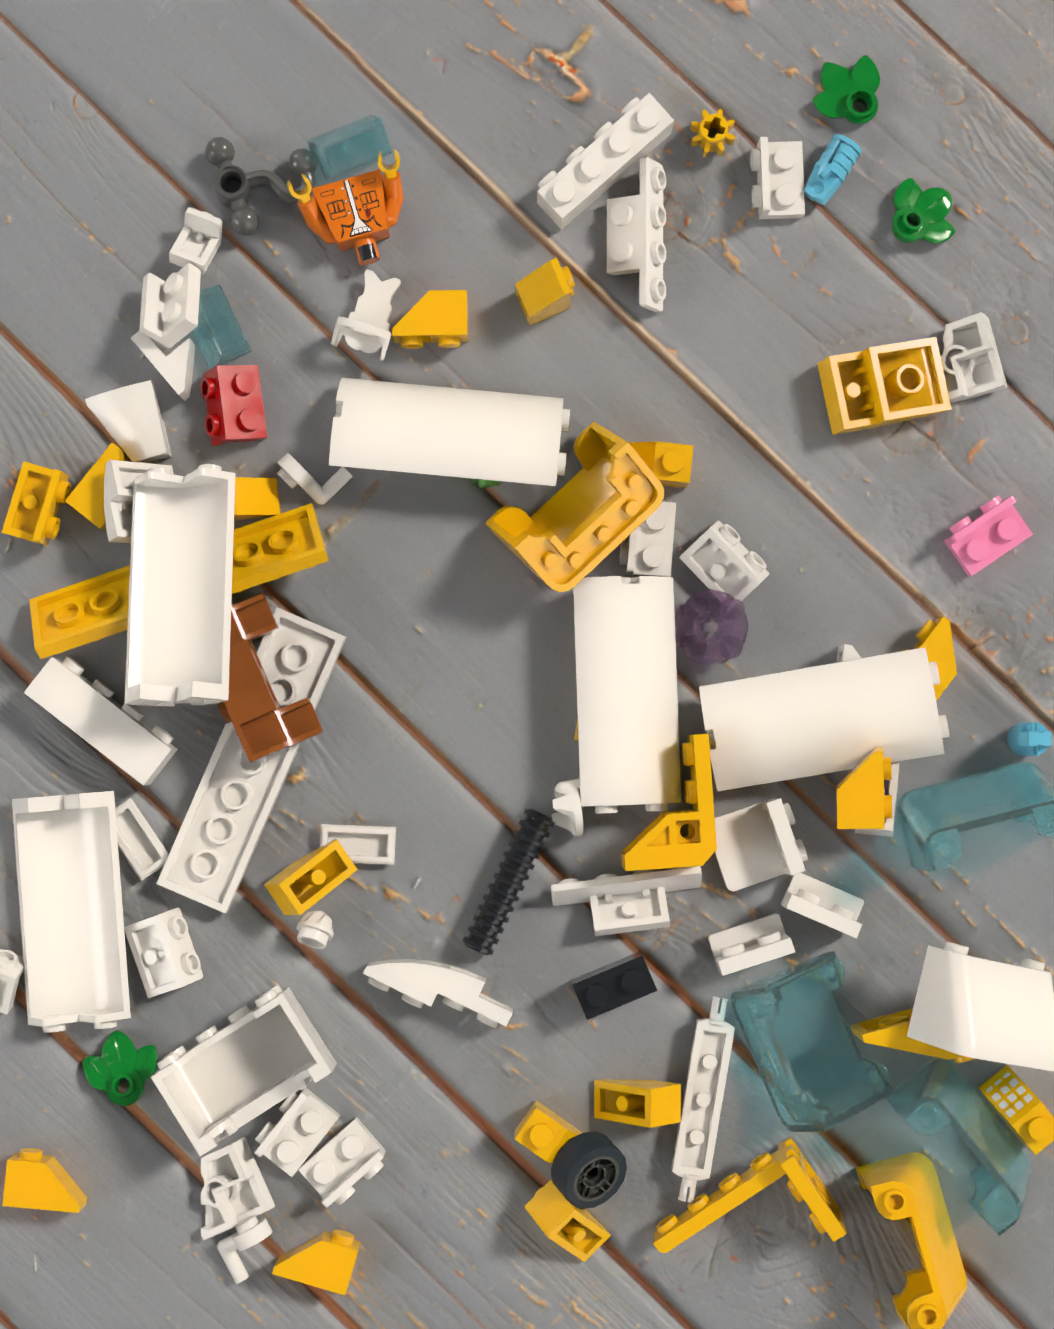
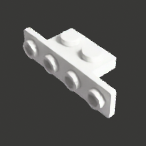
[607,157,667,312]
[551,866,702,936]

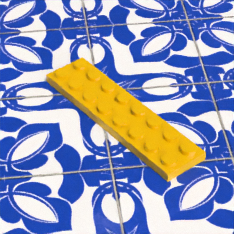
[29,503,329,659]

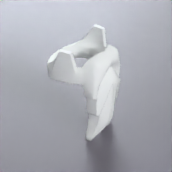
[331,269,401,361]
[551,777,584,837]

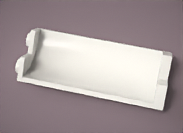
[329,378,570,486]
[125,464,235,706]
[573,576,681,814]
[699,647,950,791]
[12,791,131,1033]

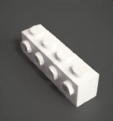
[537,93,674,230]
[24,656,178,786]

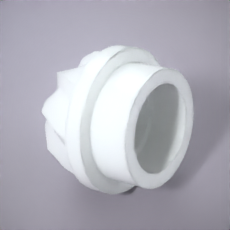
[296,911,334,949]

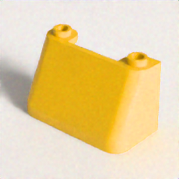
[485,421,664,592]
[855,1152,968,1329]

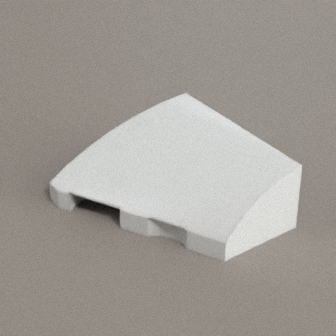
[940,312,1007,403]
[85,380,172,463]
[201,1137,275,1241]

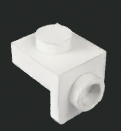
[169,207,222,275]

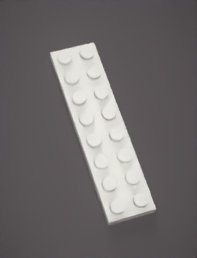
[156,607,347,914]

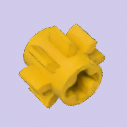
[690,109,735,157]

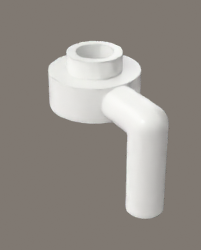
[277,452,353,505]
[217,1215,273,1284]

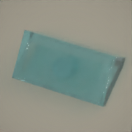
[307,115,392,179]
[192,284,252,369]

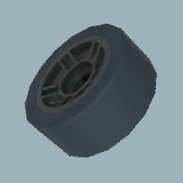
[551,1131,627,1209]

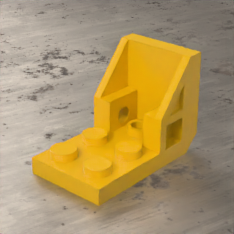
[621,734,717,871]

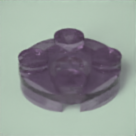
[675,589,748,665]

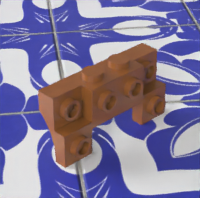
[218,593,324,763]

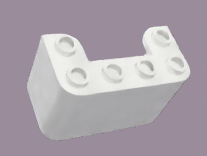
[151,984,337,1156]

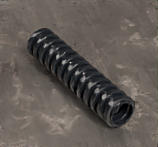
[462,808,555,956]

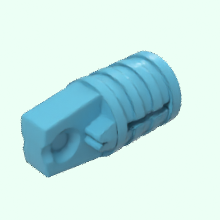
[804,134,862,205]
[1007,722,1052,756]

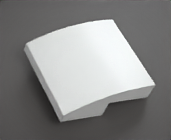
[104,460,174,543]

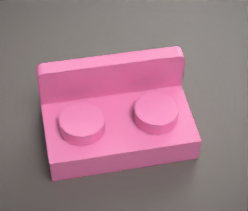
[944,495,1033,577]

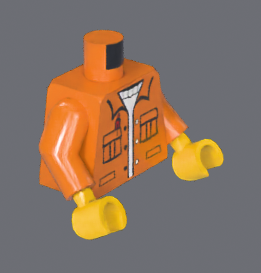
[287,149,404,266]

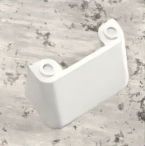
[907,942,1054,1071]

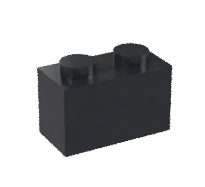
[571,951,657,1020]

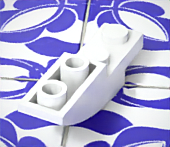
[363,959,513,1028]

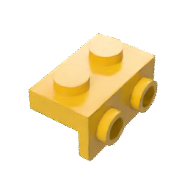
[2,461,71,547]

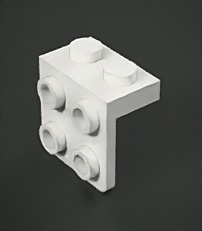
[714,798,808,891]

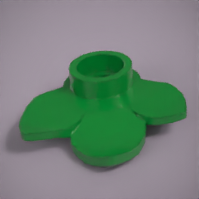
[812,55,880,125]
[892,178,955,244]
[83,1030,158,1106]

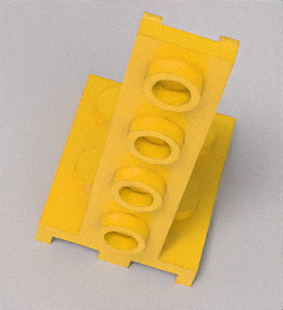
[653,1136,847,1253]

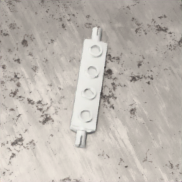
[671,996,735,1203]

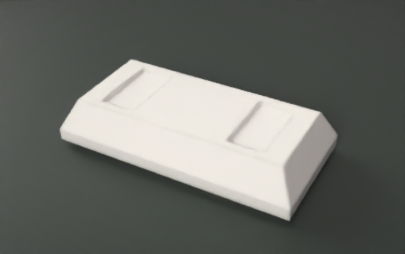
[115,798,169,881]
[320,824,396,865]

